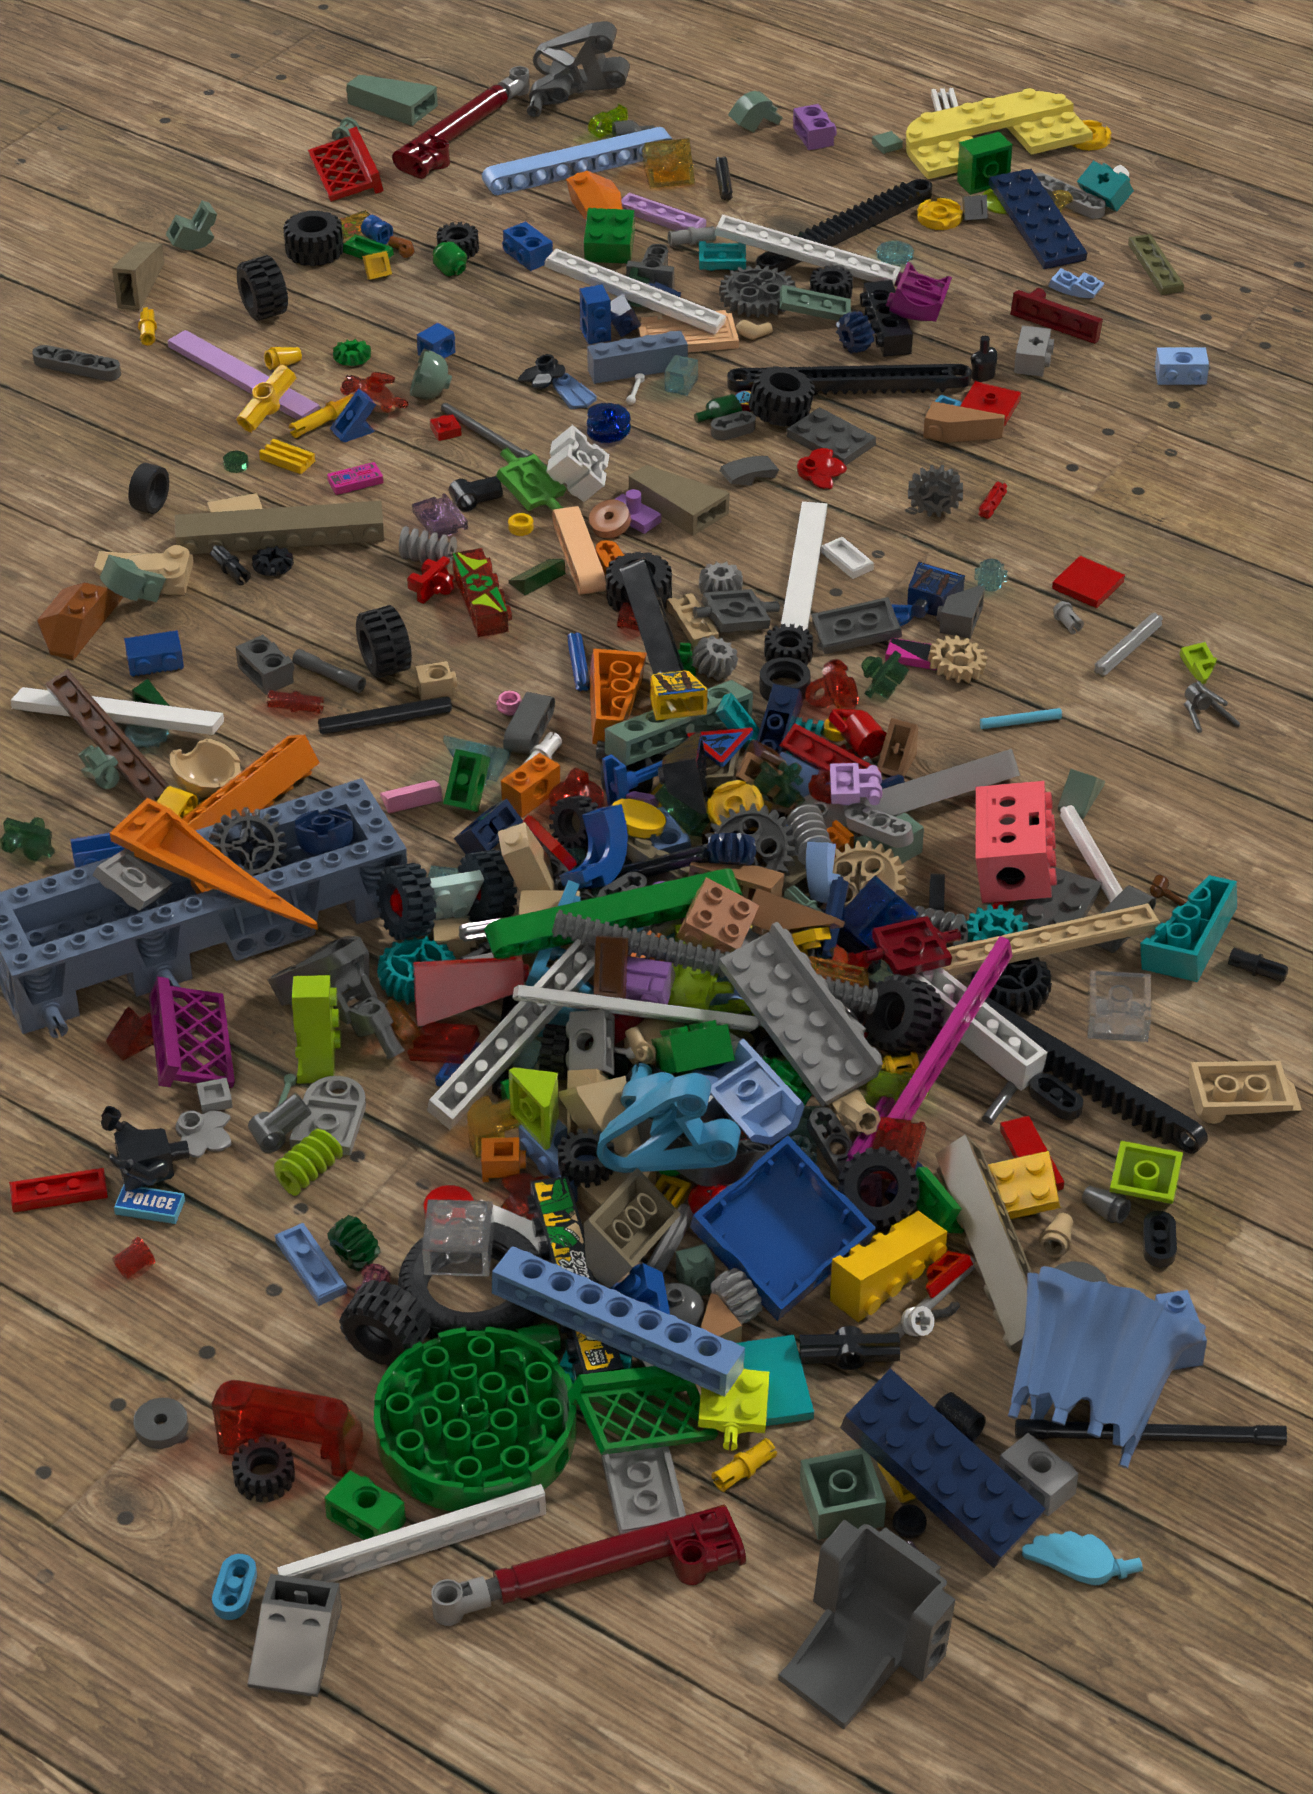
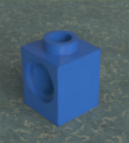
[417,323,455,359]

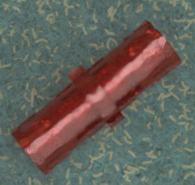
[267,690,324,714]

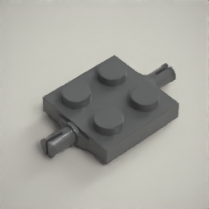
[693,589,780,633]

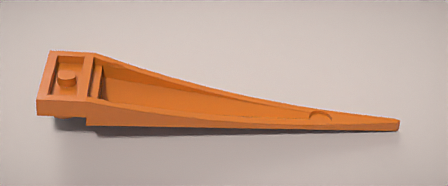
[110,798,318,930]

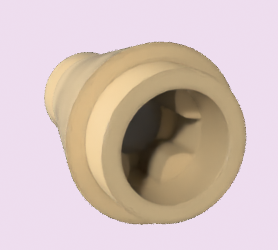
[1039,1213,1073,1258]

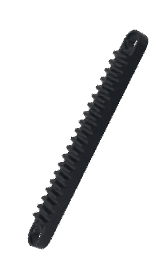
[756,179,933,273]
[727,364,972,395]
[967,987,1208,1154]

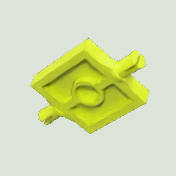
[698,1369,770,1451]

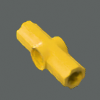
[236,365,297,433]

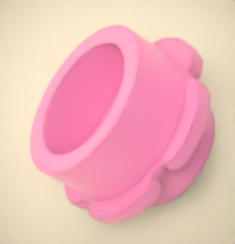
[496,691,522,716]

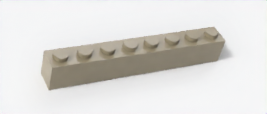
[175,501,385,554]
[935,1134,1032,1354]

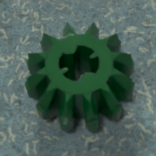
[327,1215,381,1271]

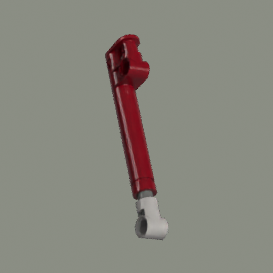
[392,66,530,179]
[431,1504,746,1626]

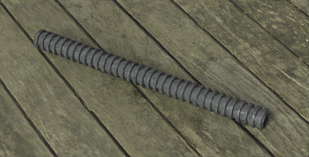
[552,910,878,1015]

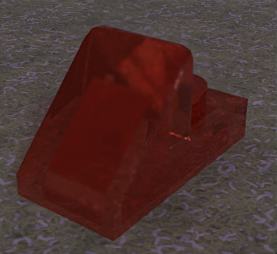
[106,1007,154,1061]

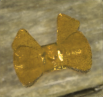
[1052,190,1073,212]

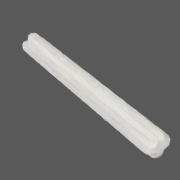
[1060,805,1123,903]

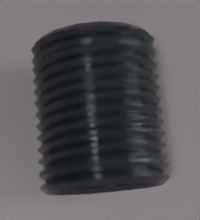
[934,1392,986,1442]

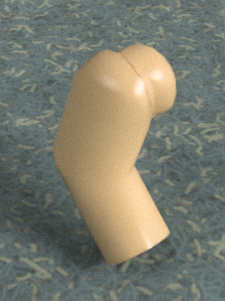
[736,320,773,340]
[625,1026,657,1064]

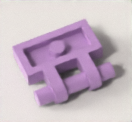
[830,763,883,805]

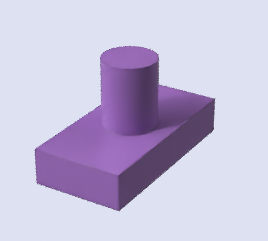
[614,489,661,534]

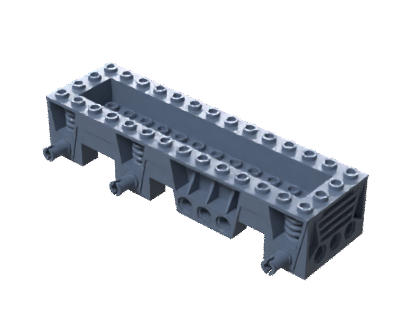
[0,778,407,1038]

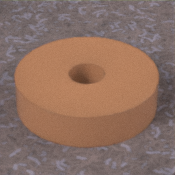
[589,499,631,538]

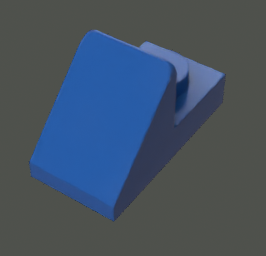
[330,389,376,443]

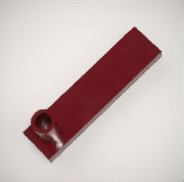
[1010,288,1103,344]

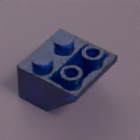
[842,875,919,950]

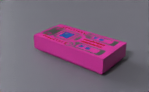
[327,462,384,495]

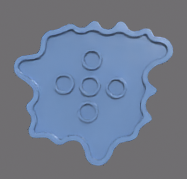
[1008,1266,1206,1468]

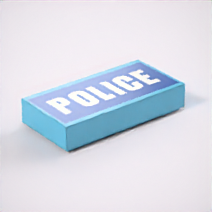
[114,1185,185,1224]

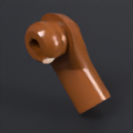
[388,236,415,258]

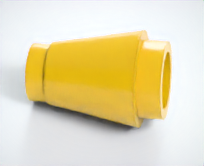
[264,347,302,371]

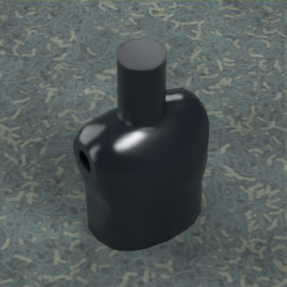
[970,335,997,382]

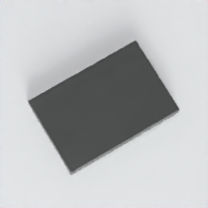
[811,597,902,654]

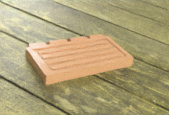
[637,310,739,353]

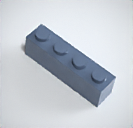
[587,331,688,384]

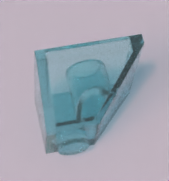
[443,735,511,785]

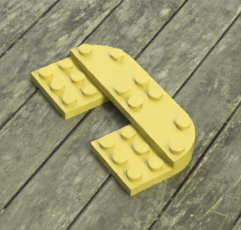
[906,88,1093,179]

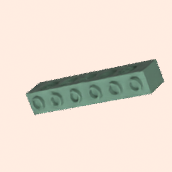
[604,680,753,766]

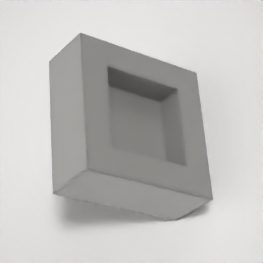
[196,1078,233,1114]

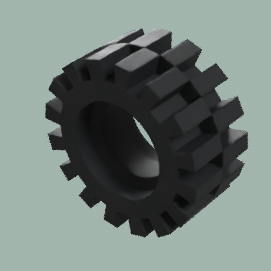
[436,222,479,259]
[810,265,853,299]
[764,624,813,665]
[549,796,598,849]
[539,1024,569,1081]
[558,1129,615,1188]
[232,1436,295,1502]

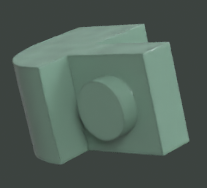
[728,91,783,133]
[166,200,217,251]
[100,555,166,602]

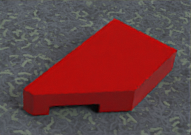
[926,1251,973,1298]

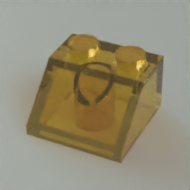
[642,138,695,189]

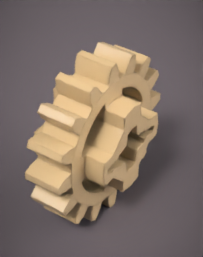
[928,635,987,683]

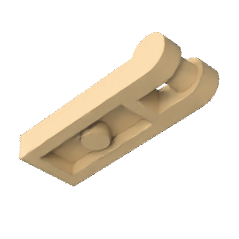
[667,593,719,648]

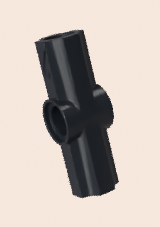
[799,1326,900,1370]

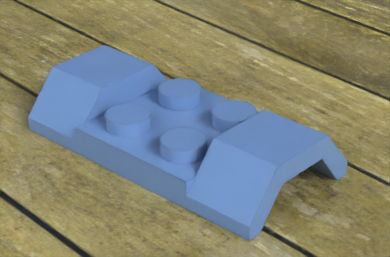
[692,1038,804,1145]

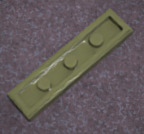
[1128,234,1184,295]

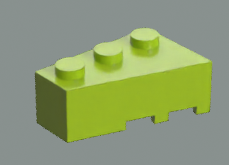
[292,975,341,1084]

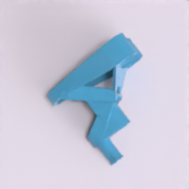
[596,1063,741,1173]

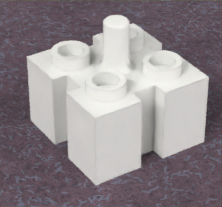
[547,425,609,502]

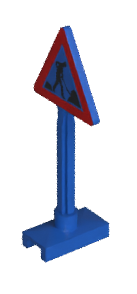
[602,728,753,806]

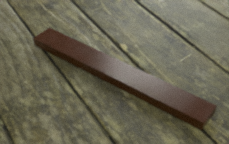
[45,669,170,802]

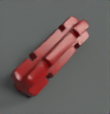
[978,481,1007,519]

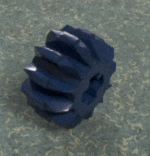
[836,311,875,353]
[707,832,756,865]

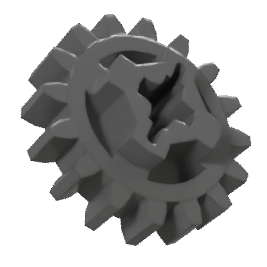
[908,465,963,517]

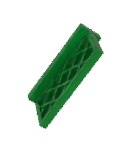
[567,1366,719,1455]

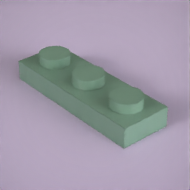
[779,285,851,321]

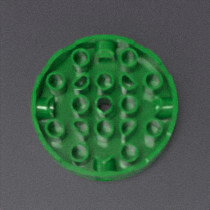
[373,1327,577,1512]

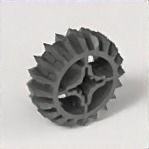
[208,807,287,877]

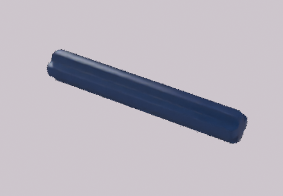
[816,876,849,963]

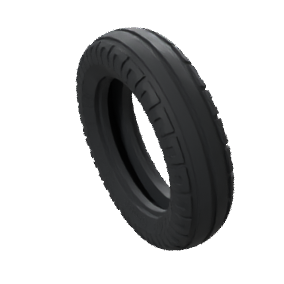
[398,1220,542,1340]

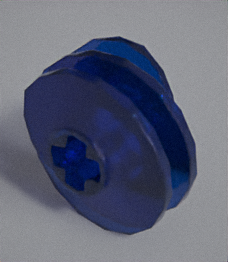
[586,403,631,443]

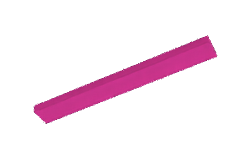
[879,936,1013,1143]

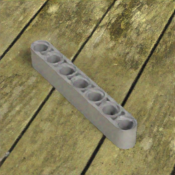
[843,749,1020,816]

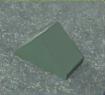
[1058,769,1105,819]

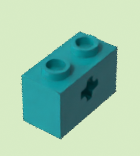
[1077,160,1134,212]

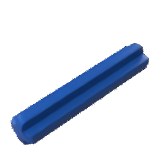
[567,632,590,691]

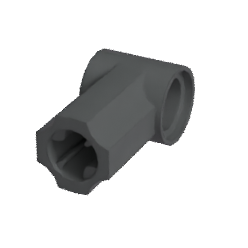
[248,1093,312,1153]

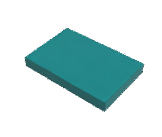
[736,1335,814,1426]

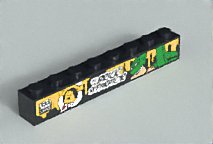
[525,1176,624,1381]

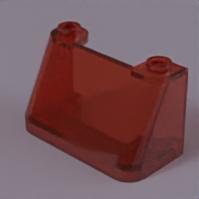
[212,1380,363,1477]

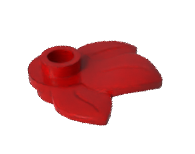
[796,448,847,489]

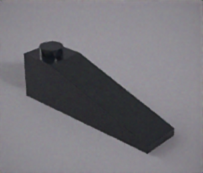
[658,732,708,814]

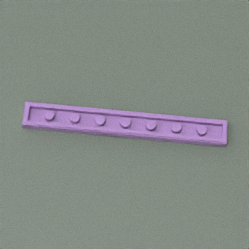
[168,330,320,420]

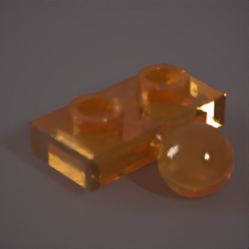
[809,946,869,988]

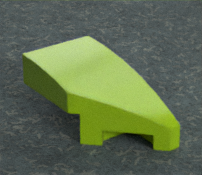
[1179,642,1217,684]

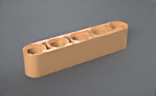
[552,506,606,595]

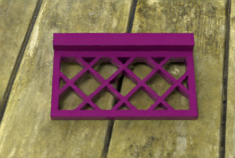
[149,976,235,1088]

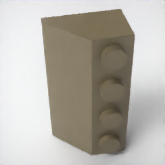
[584,1168,681,1289]

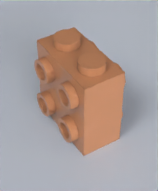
[676,877,760,953]

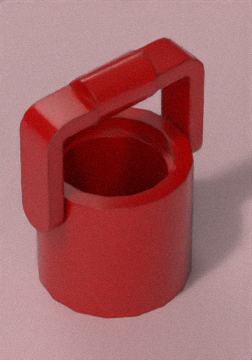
[828,709,887,759]

